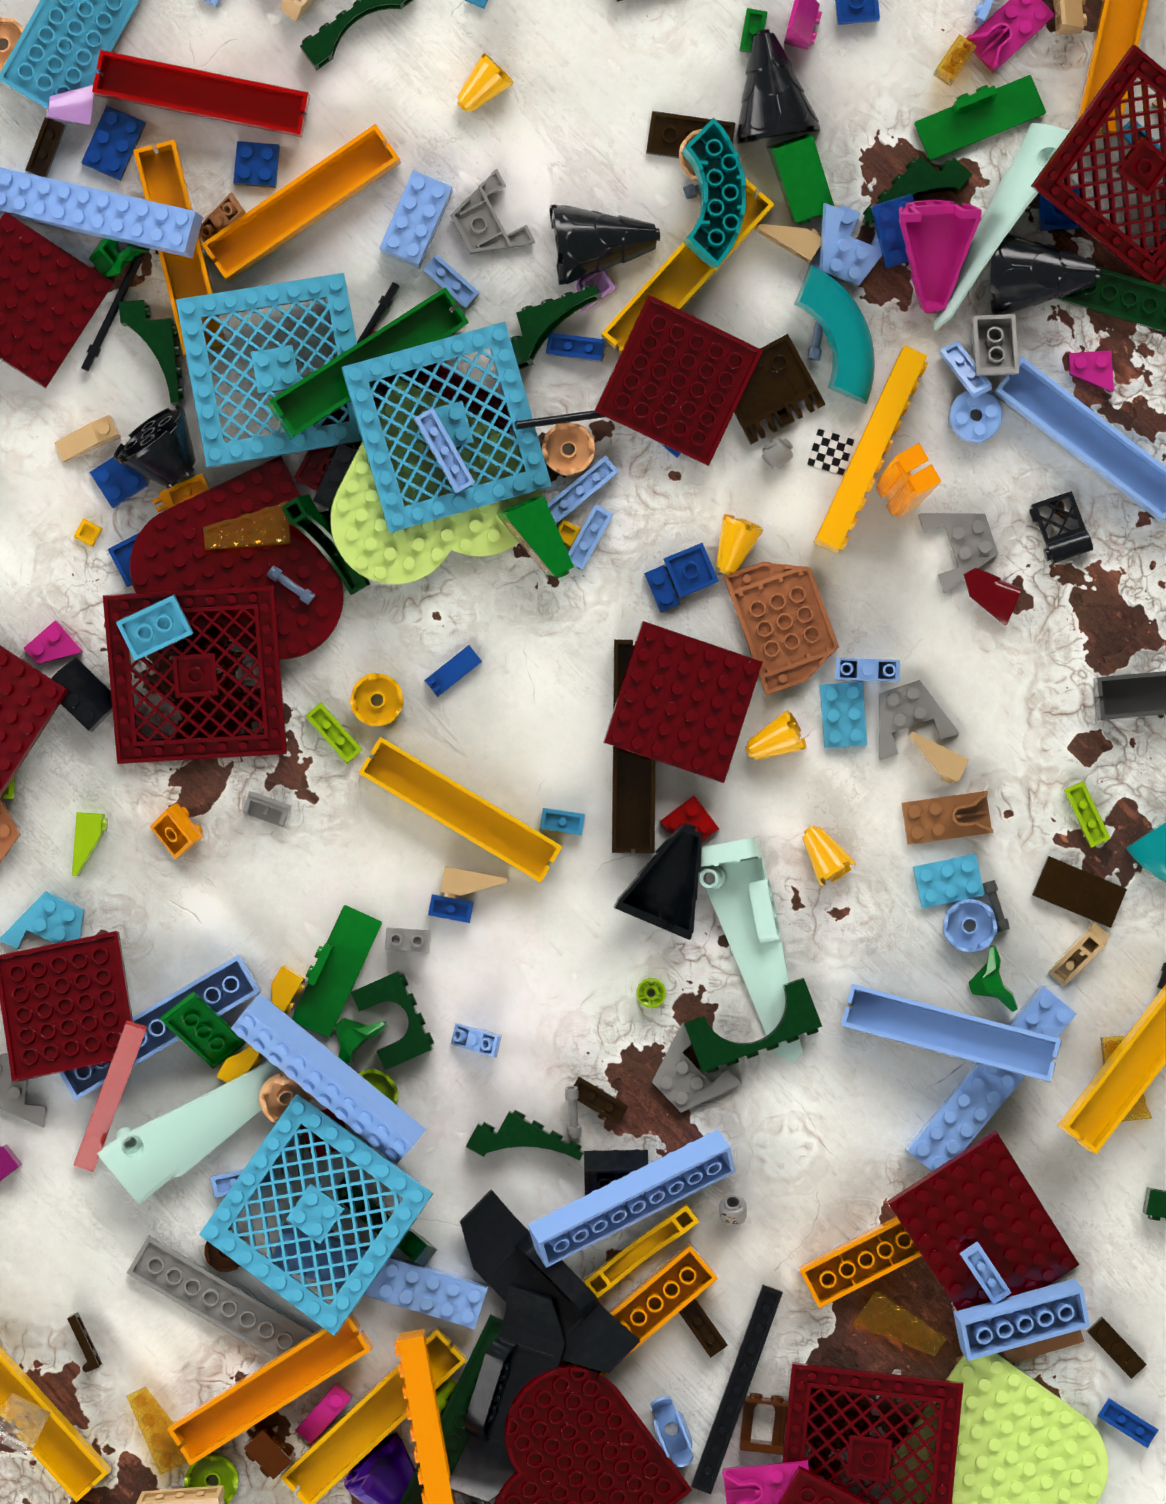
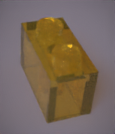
[933,34,977,87]

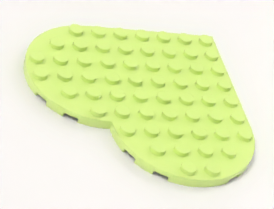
[330,377,542,584]
[890,1353,1108,1504]

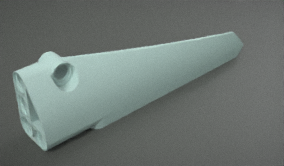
[934,123,1070,331]
[699,836,803,1063]
[97,1061,283,1205]

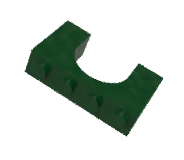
[351,971,434,1070]

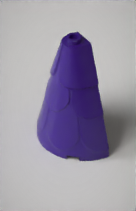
[344,1433,416,1504]

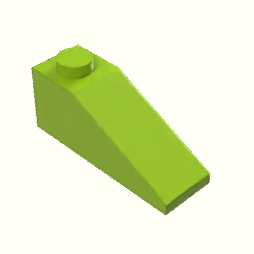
[72,812,108,876]

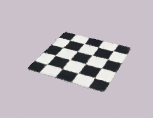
[807,429,854,475]

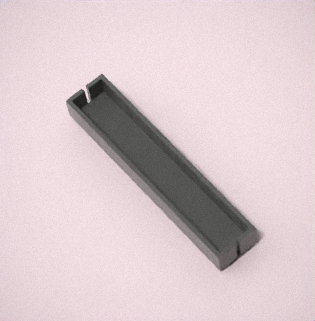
[1093,671,1166,721]

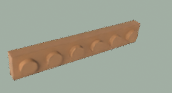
[955,1330,1084,1364]

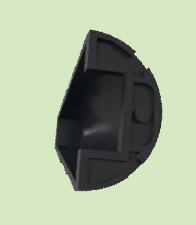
[736,29,820,144]
[549,204,660,285]
[990,233,1101,315]
[613,822,702,940]

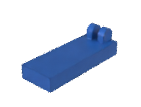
[546,333,606,362]
[424,645,482,697]
[1097,1398,1159,1448]

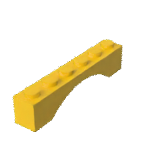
[216,965,306,1083]
[583,1202,699,1298]

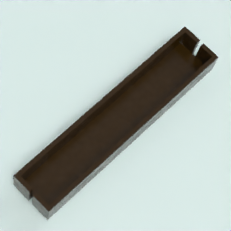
[612,639,656,853]

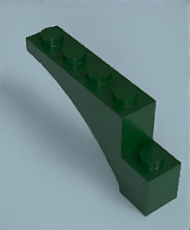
[862,156,973,227]
[510,285,602,370]
[119,300,185,406]
[281,494,370,595]
[466,1110,584,1161]
[332,1177,438,1266]

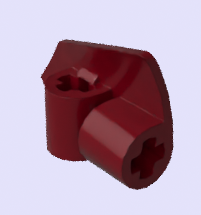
[963,568,1022,626]

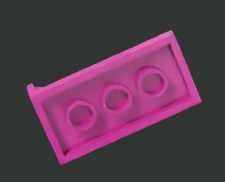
[964,0,1055,73]
[722,1460,809,1504]

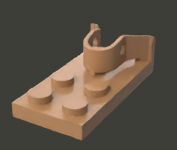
[901,791,994,845]

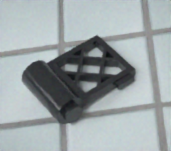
[1029,491,1093,564]

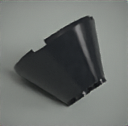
[113,405,196,489]

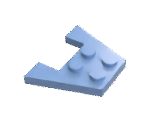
[819,203,882,286]

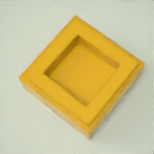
[73,518,103,547]
[558,519,581,548]

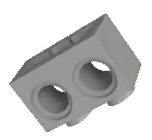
[385,928,430,952]

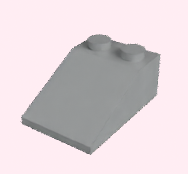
[971,314,1019,376]

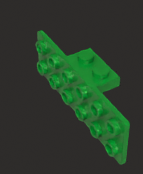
[914,75,1046,161]
[292,905,382,1038]

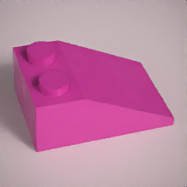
[784,0,822,50]

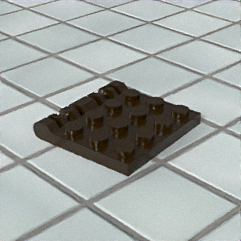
[734,334,825,445]

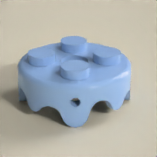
[948,391,1002,444]
[943,899,997,952]

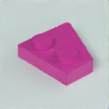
[1068,350,1114,392]
[24,620,83,664]

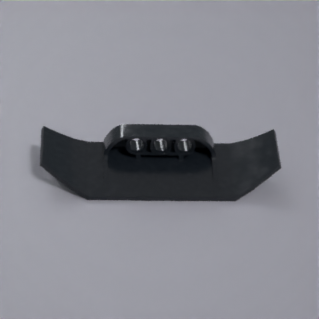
[460,1190,640,1373]
[449,1284,566,1503]

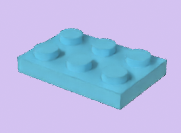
[116,594,194,661]
[820,682,867,748]
[913,854,985,908]

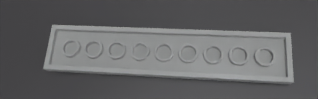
[127,1235,314,1359]

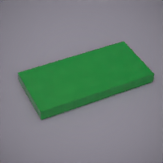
[160,991,246,1069]

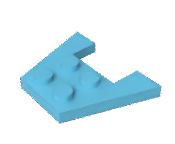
[0,891,85,949]

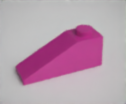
[295,1381,353,1444]

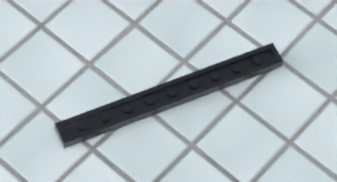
[691,1284,783,1494]

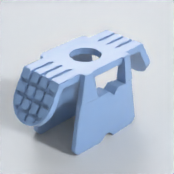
[650,1396,693,1467]

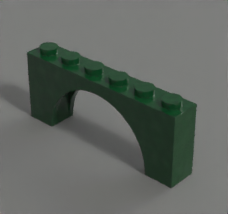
[684,978,822,1074]

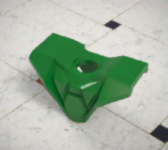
[89,239,150,278]
[969,945,1018,1012]
[335,1018,388,1066]

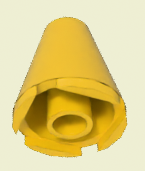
[457,53,514,112]
[716,514,764,575]
[745,710,807,760]
[802,825,856,886]

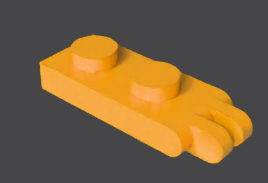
[152,473,210,512]

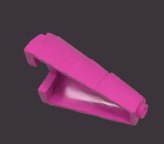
[899,200,982,314]

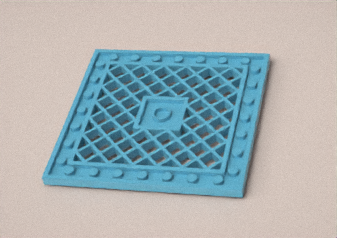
[176,273,362,468]
[341,322,552,533]
[199,1094,434,1336]

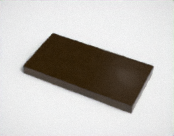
[646,111,735,158]
[1032,856,1127,928]

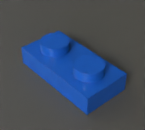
[644,565,680,613]
[428,894,474,923]

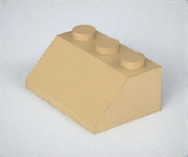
[1053,0,1087,35]

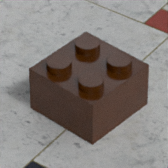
[244,1423,296,1480]

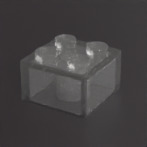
[0,1393,51,1455]

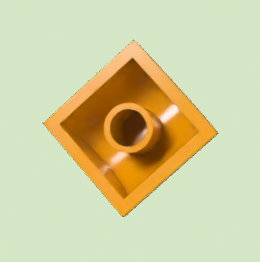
[149,803,204,860]

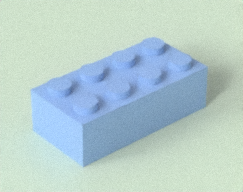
[380,170,453,269]

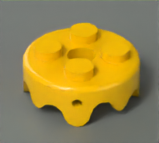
[350,673,404,727]

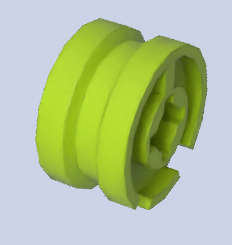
[636,978,666,1008]

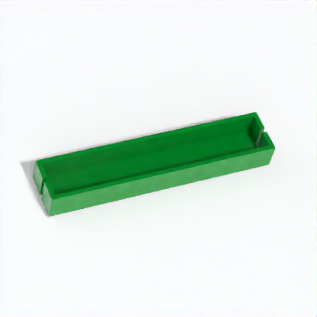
[267,287,469,440]

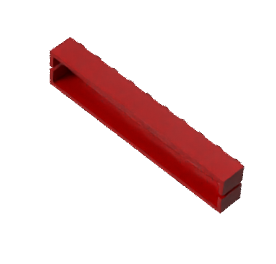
[92,50,310,137]

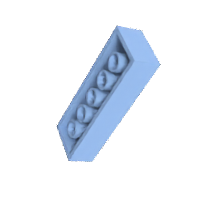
[953,1279,1090,1361]

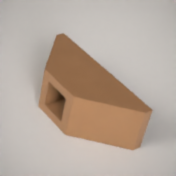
[200,193,246,240]

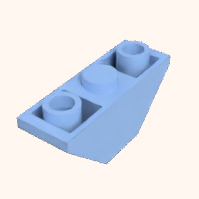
[835,658,900,682]
[451,1023,502,1058]

